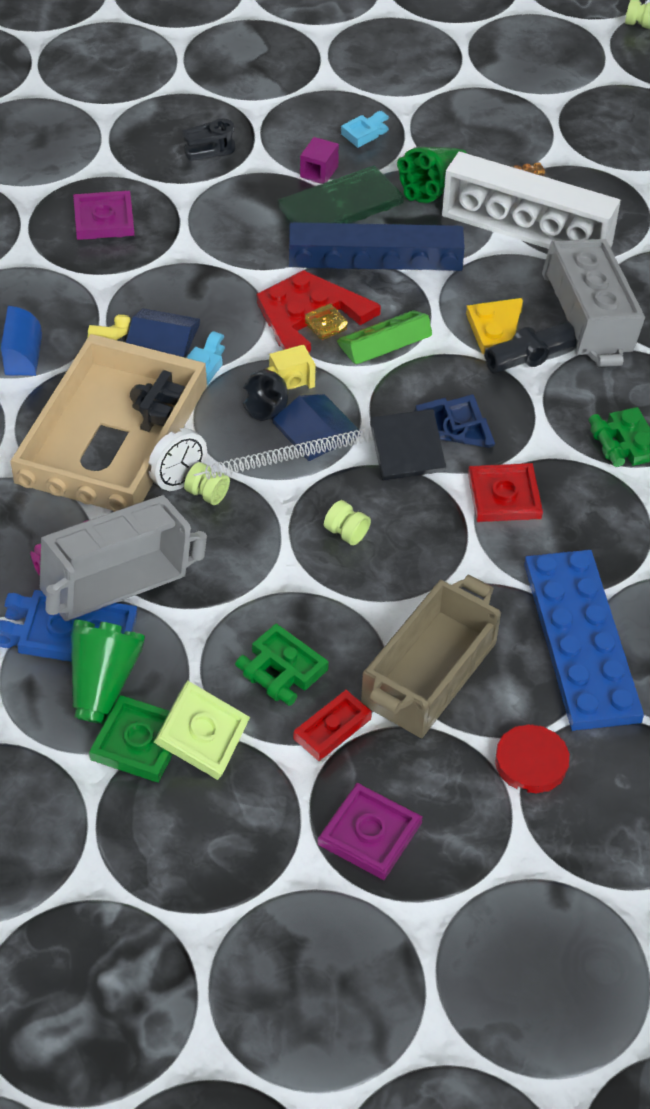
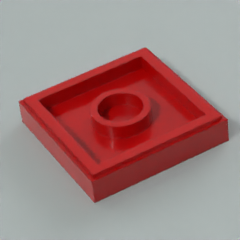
[468,463,543,522]

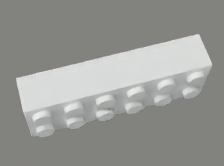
[442,151,621,249]

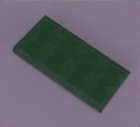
[278,165,404,224]

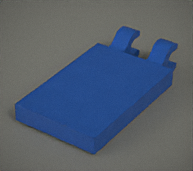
[0,590,137,662]

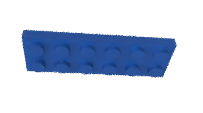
[524,550,644,731]

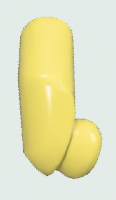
[88,315,131,340]

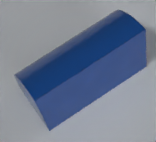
[1,306,42,376]

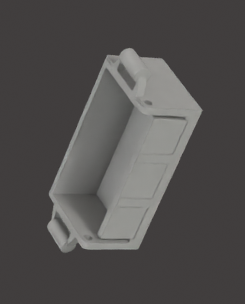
[542,239,645,367]
[40,495,207,621]

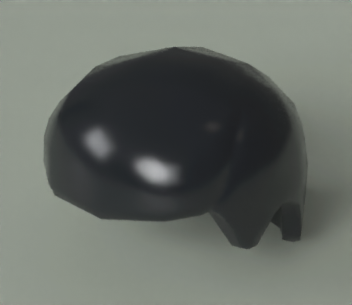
[243,369,288,421]

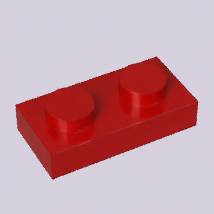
[293,690,372,761]

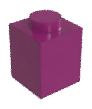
[300,137,339,185]

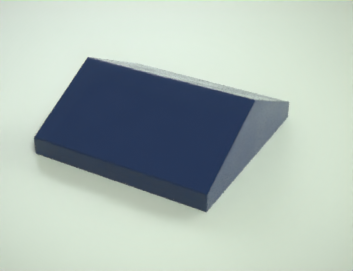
[126,308,200,358]
[273,394,361,461]

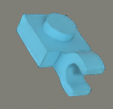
[341,111,389,148]
[187,331,225,385]

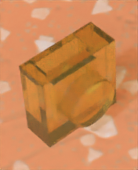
[305,303,347,340]

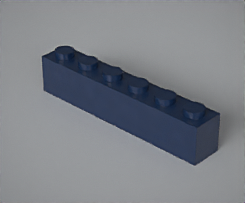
[289,222,465,271]

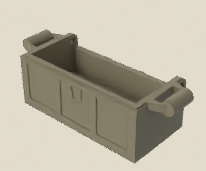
[361,574,501,739]

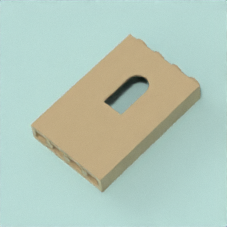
[10,334,207,512]

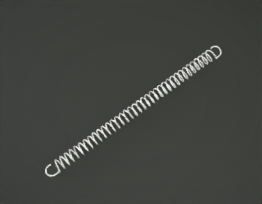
[194,427,373,480]

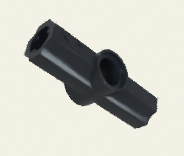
[484,321,577,373]

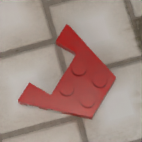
[257,270,381,353]

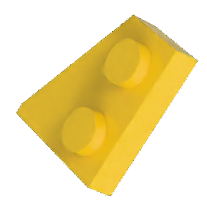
[466,298,523,354]

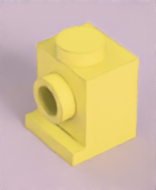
[266,345,316,390]

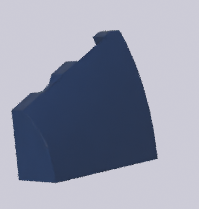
[414,394,495,448]

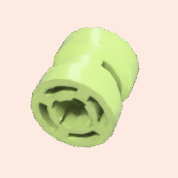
[625,0,650,29]
[184,462,230,505]
[324,500,371,546]

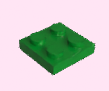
[89,695,173,783]

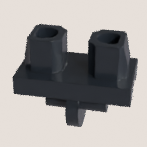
[130,370,185,432]

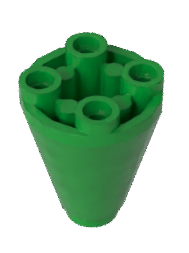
[397,147,467,203]
[71,620,145,724]

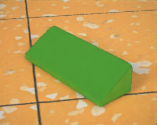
[337,310,432,364]

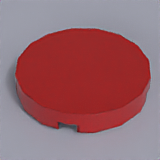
[495,724,570,794]

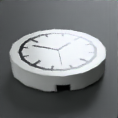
[149,428,207,491]

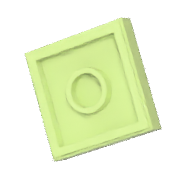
[154,680,250,780]

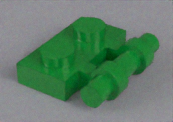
[588,407,650,467]
[235,623,329,706]

